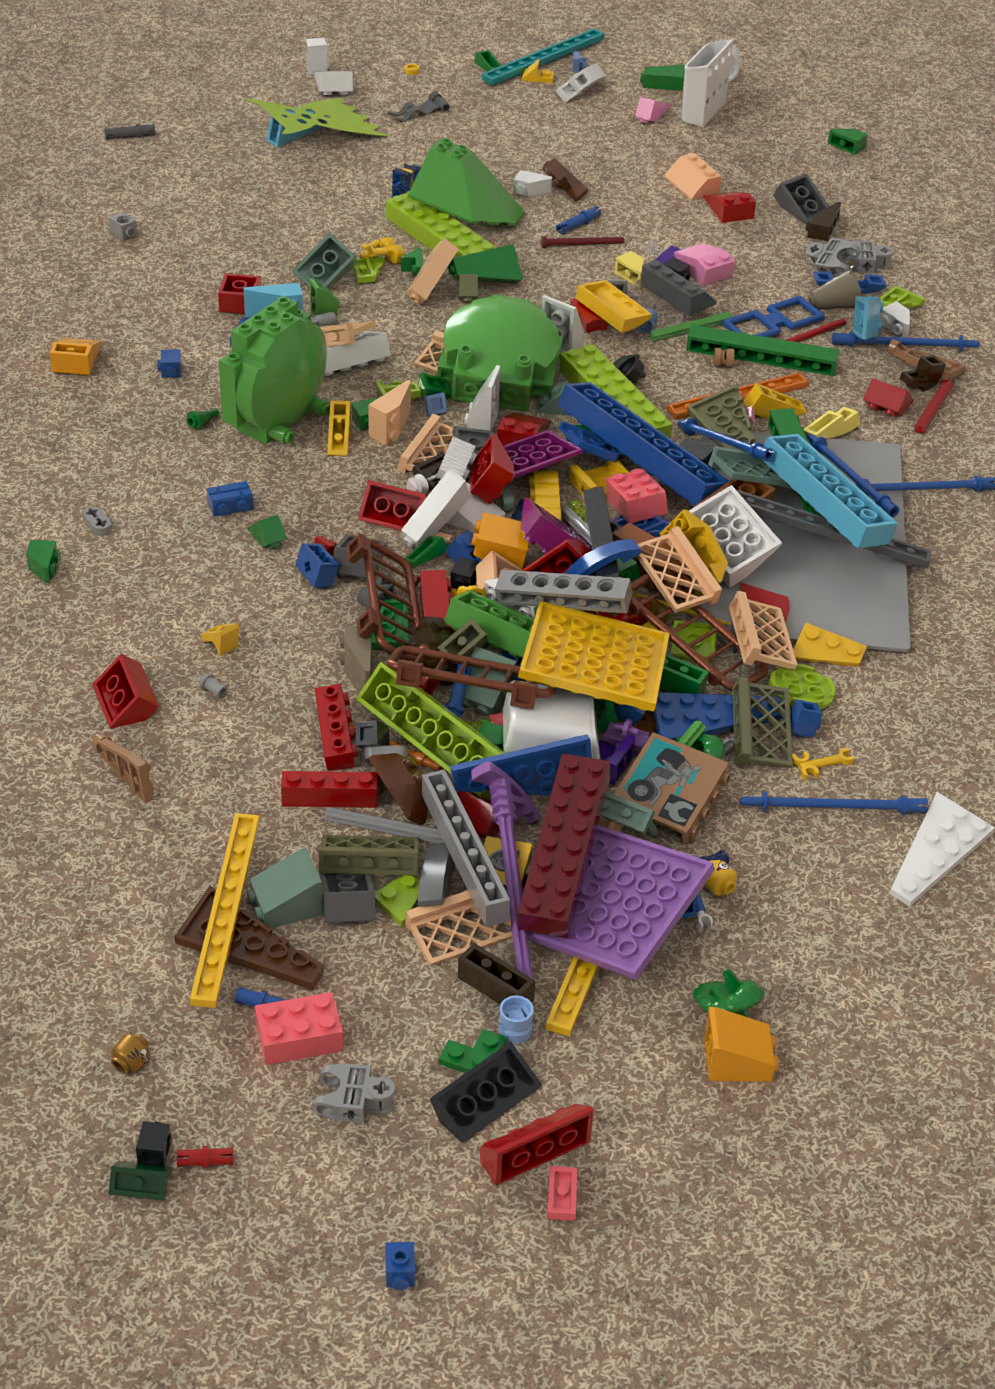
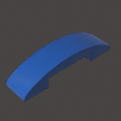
[813,271,886,294]
[564,539,642,576]

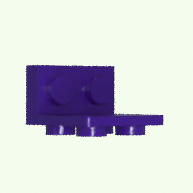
[599,734,636,785]

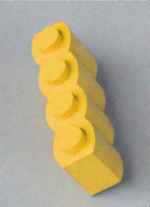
[529,470,561,521]

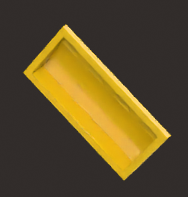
[575,280,652,333]

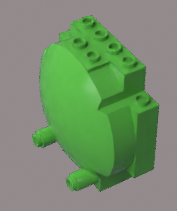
[437,294,563,412]
[219,296,330,444]

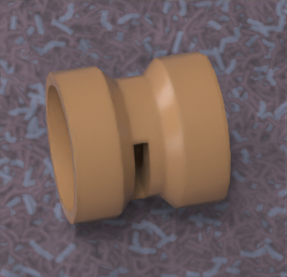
[714,348,734,368]

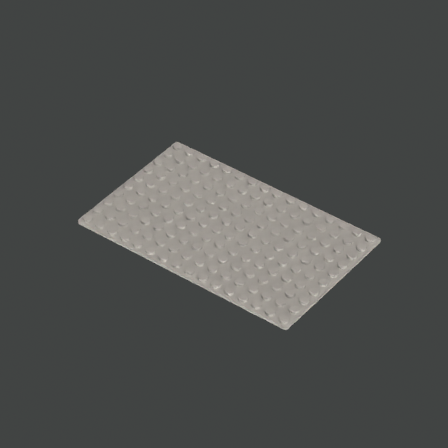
[693,431,910,652]

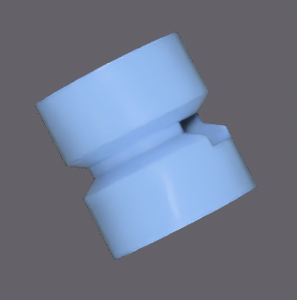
[498,995,534,1044]

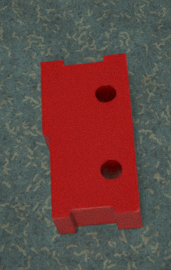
[570,298,608,333]

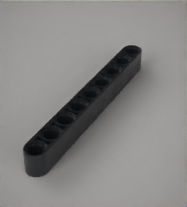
[583,486,620,578]

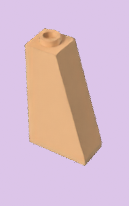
[406,238,459,304]

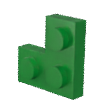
[438,1029,507,1073]

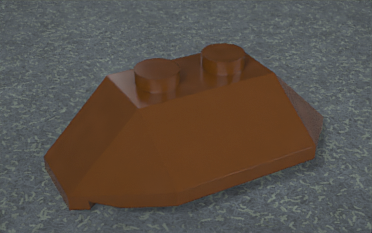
[369,753,428,825]

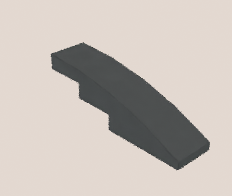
[418,842,453,907]

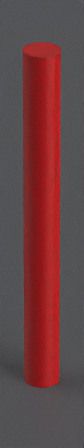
[786,318,846,343]

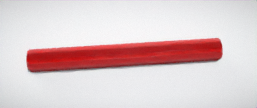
[914,378,954,433]

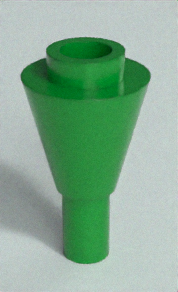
[186,408,219,430]
[597,700,619,733]

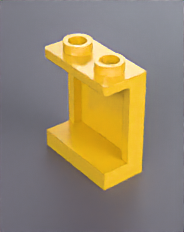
[569,460,629,498]

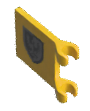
[483,836,533,894]

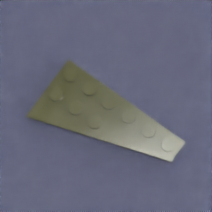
[687,384,756,451]

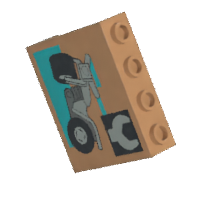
[614,732,731,845]

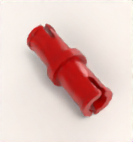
[177,1146,233,1169]

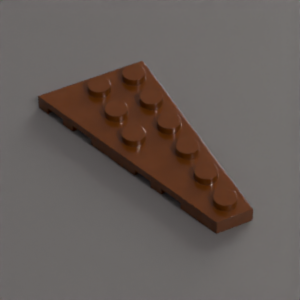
[174,885,324,990]

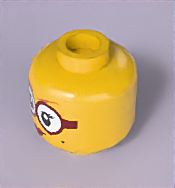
[704,860,737,896]

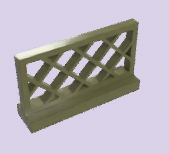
[732,676,793,768]
[319,835,419,875]

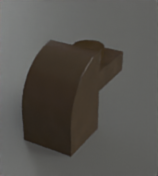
[900,355,946,392]

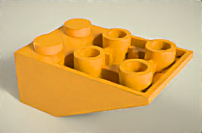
[50,338,102,375]

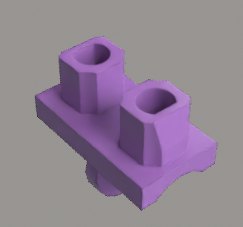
[603,719,650,756]

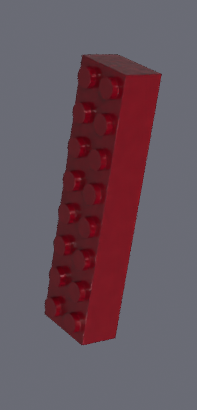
[518,754,610,938]

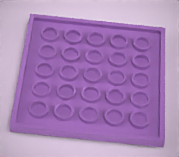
[510,825,715,980]

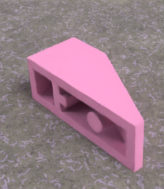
[635,97,671,123]

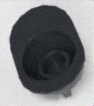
[613,354,646,384]

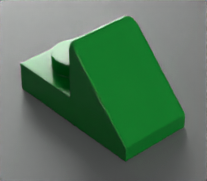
[401,248,423,276]
[419,373,452,403]

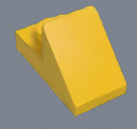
[521,59,554,83]
[200,623,239,656]

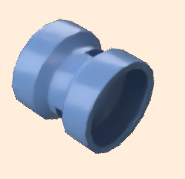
[637,309,658,333]

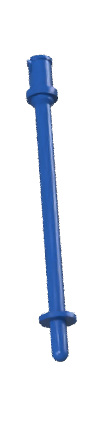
[832,332,980,352]
[677,418,774,461]
[807,434,900,518]
[855,476,995,496]
[740,791,928,814]

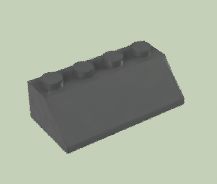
[641,260,717,316]

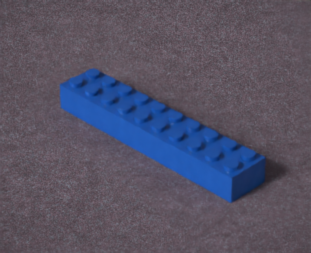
[558,382,729,506]

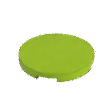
[769,664,836,710]

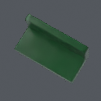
[108,1161,173,1201]

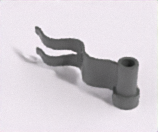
[387,91,450,122]

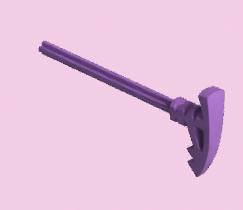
[471,761,542,979]

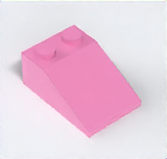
[673,243,736,286]

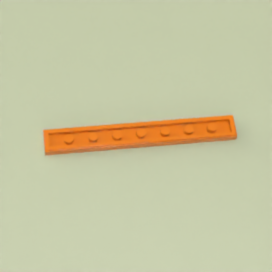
[666,372,809,420]

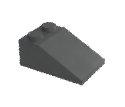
[773,173,829,225]
[333,535,387,581]
[319,873,375,925]

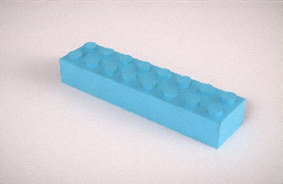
[762,434,898,548]

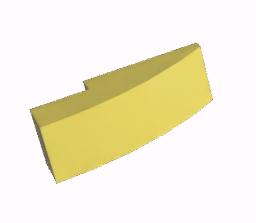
[804,407,861,439]

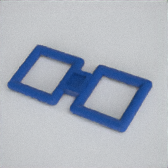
[722,296,825,338]

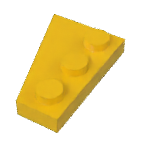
[793,623,867,667]

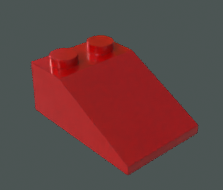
[703,191,756,223]
[497,412,551,446]
[470,433,515,504]

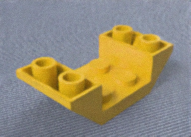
[659,510,728,597]

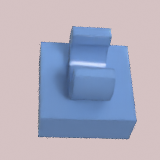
[573,51,587,72]
[424,392,448,416]

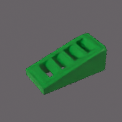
[474,50,502,72]
[405,536,448,567]

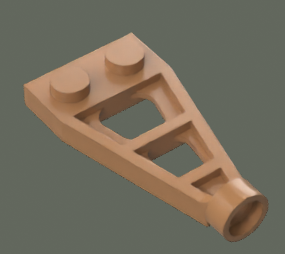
[888,339,966,381]
[92,733,154,803]

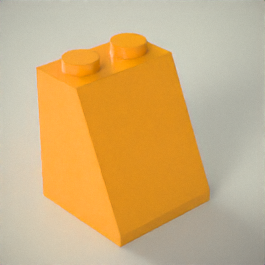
[471,512,529,569]
[704,1007,779,1082]

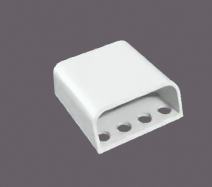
[681,39,734,127]
[503,680,600,760]

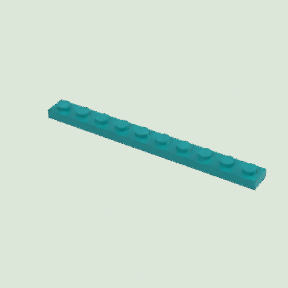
[481,28,605,85]

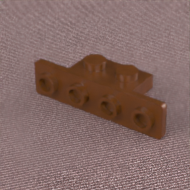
[542,158,589,201]

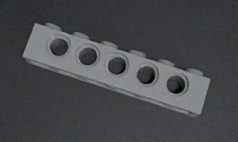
[495,570,633,613]

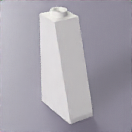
[402,468,470,548]

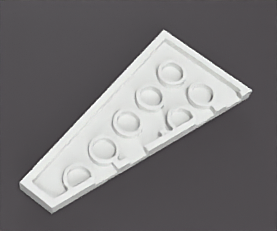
[890,792,995,907]

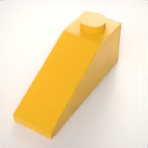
[743,383,807,418]
[327,400,351,456]

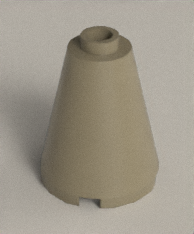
[809,270,861,309]

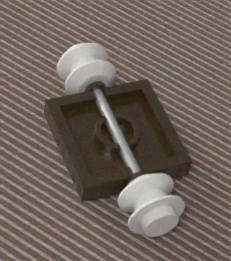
[407,452,470,493]

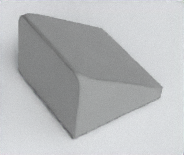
[609,279,628,295]

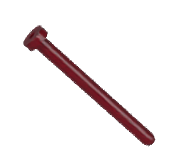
[540,236,624,248]

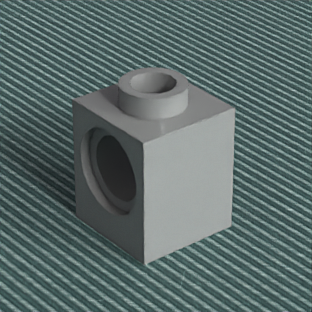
[109,212,137,240]

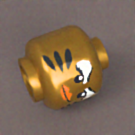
[111,1034,150,1074]

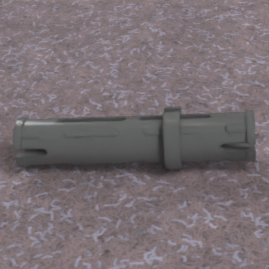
[104,124,156,139]

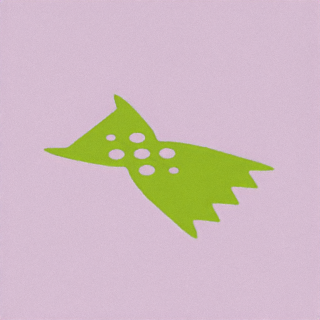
[243,98,388,136]

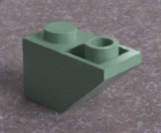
[536,380,570,415]

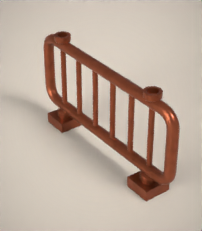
[346,533,427,666]
[628,570,774,692]
[387,644,557,710]

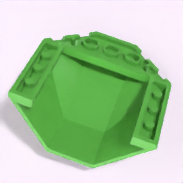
[408,138,525,226]

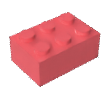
[605,469,668,523]
[255,992,343,1065]

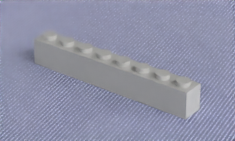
[422,769,510,927]

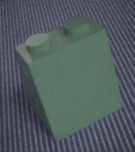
[462,646,523,716]
[247,848,322,928]

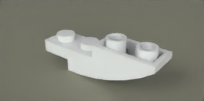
[556,63,607,103]

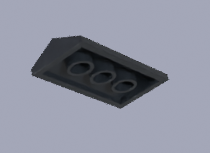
[430,1041,542,1143]

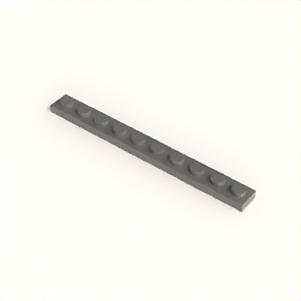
[735,489,931,568]

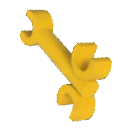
[792,748,855,781]

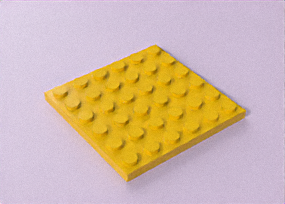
[518,601,670,712]

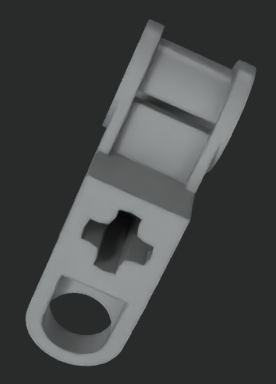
[806,238,861,277]
[844,241,894,273]
[313,1064,396,1123]

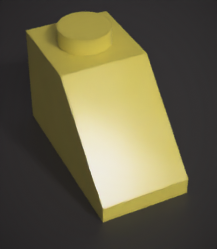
[614,251,644,288]

